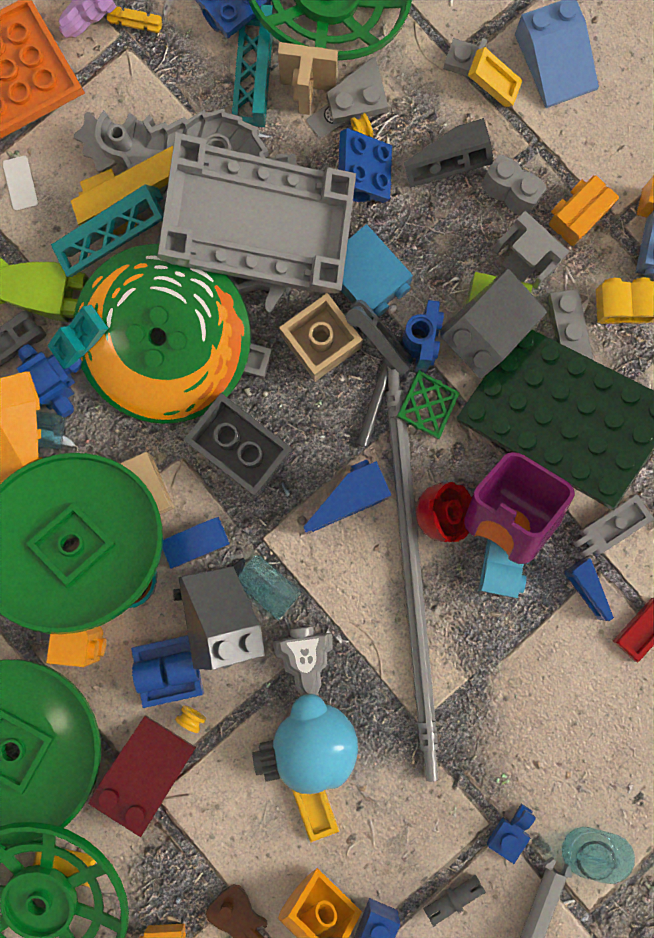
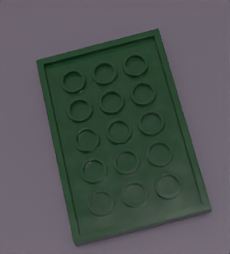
[457,329,654,511]

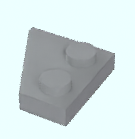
[327,57,388,124]

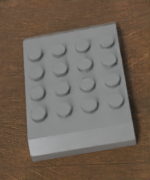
[157,132,356,293]

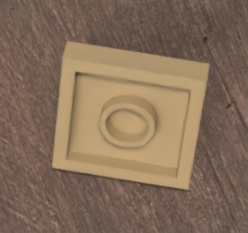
[278,42,338,115]

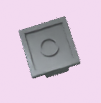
[493,211,570,289]

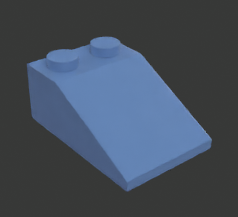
[515,0,599,108]

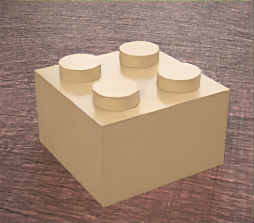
[279,293,363,382]

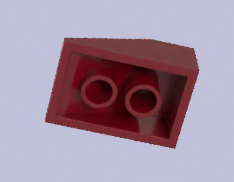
[88,715,196,837]

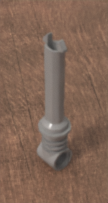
[520,857,572,938]

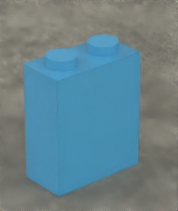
[341,224,413,317]

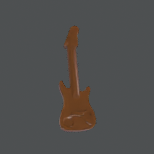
[206,884,268,938]

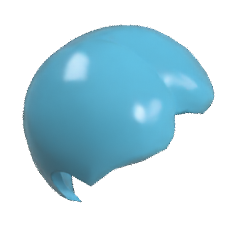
[272,694,358,794]

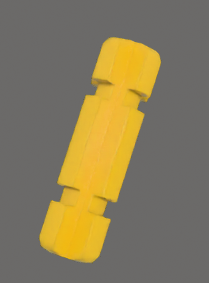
[106,6,162,33]

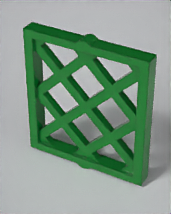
[396,370,460,439]

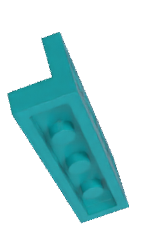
[232,4,274,127]
[51,184,164,277]

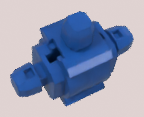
[16,344,82,418]

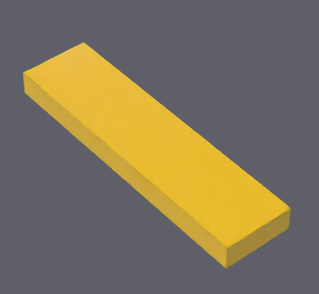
[70,146,173,226]

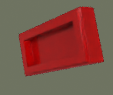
[613,598,654,663]

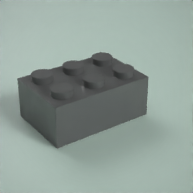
[183,393,294,498]

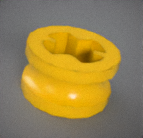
[351,113,374,138]
[175,705,206,733]

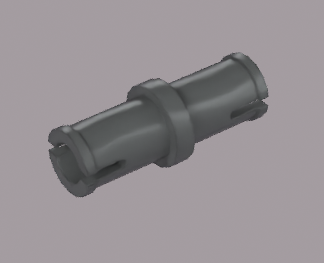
[423,875,486,927]

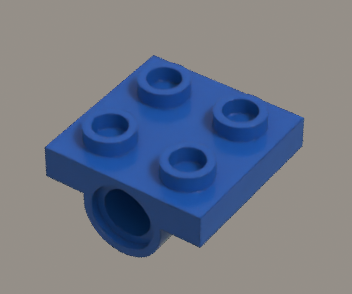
[195,0,271,39]
[338,128,392,203]
[401,300,444,374]
[131,635,204,708]

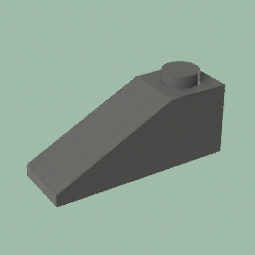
[404,118,494,188]

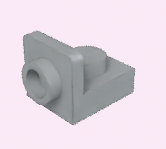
[443,38,488,78]

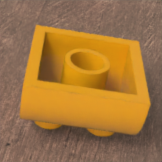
[278,868,362,938]

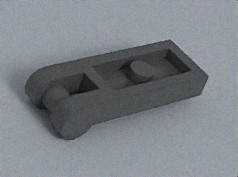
[346,300,413,375]
[0,310,46,367]

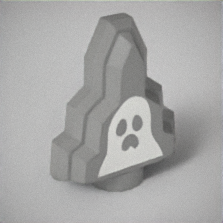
[272,626,333,696]

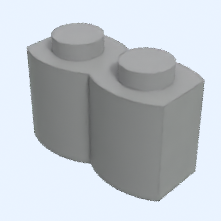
[481,155,547,216]

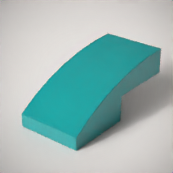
[47,305,108,369]

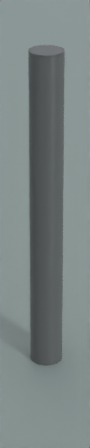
[357,335,402,448]

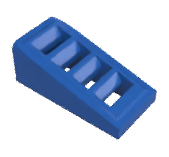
[564,558,614,621]

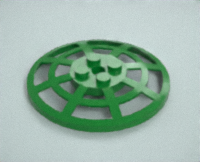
[248,0,412,61]
[0,822,129,938]

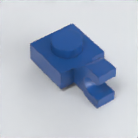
[486,803,536,864]

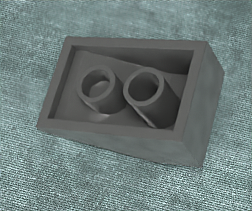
[440,267,547,379]
[178,566,265,670]

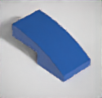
[162,517,230,569]

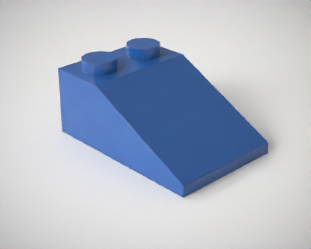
[304,460,391,534]

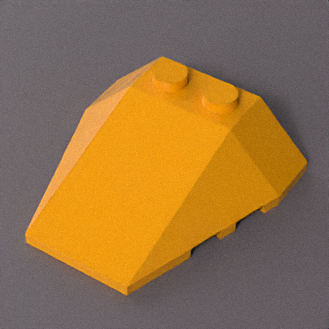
[0,371,42,484]

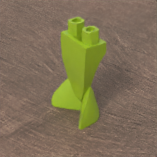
[0,257,89,322]

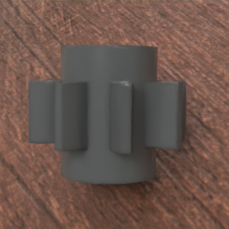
[252,740,280,782]

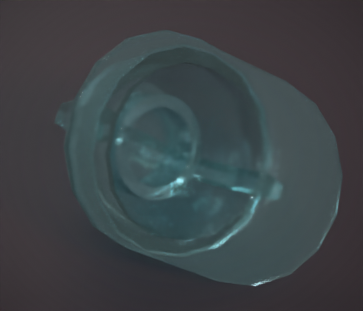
[562,827,635,884]

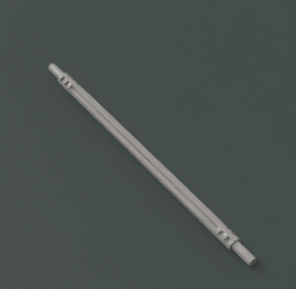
[386,367,438,782]

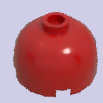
[416,482,472,542]

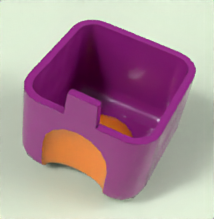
[464,452,575,564]

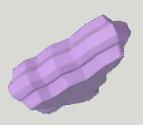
[59,0,117,38]

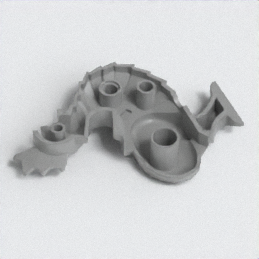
[74,108,292,313]

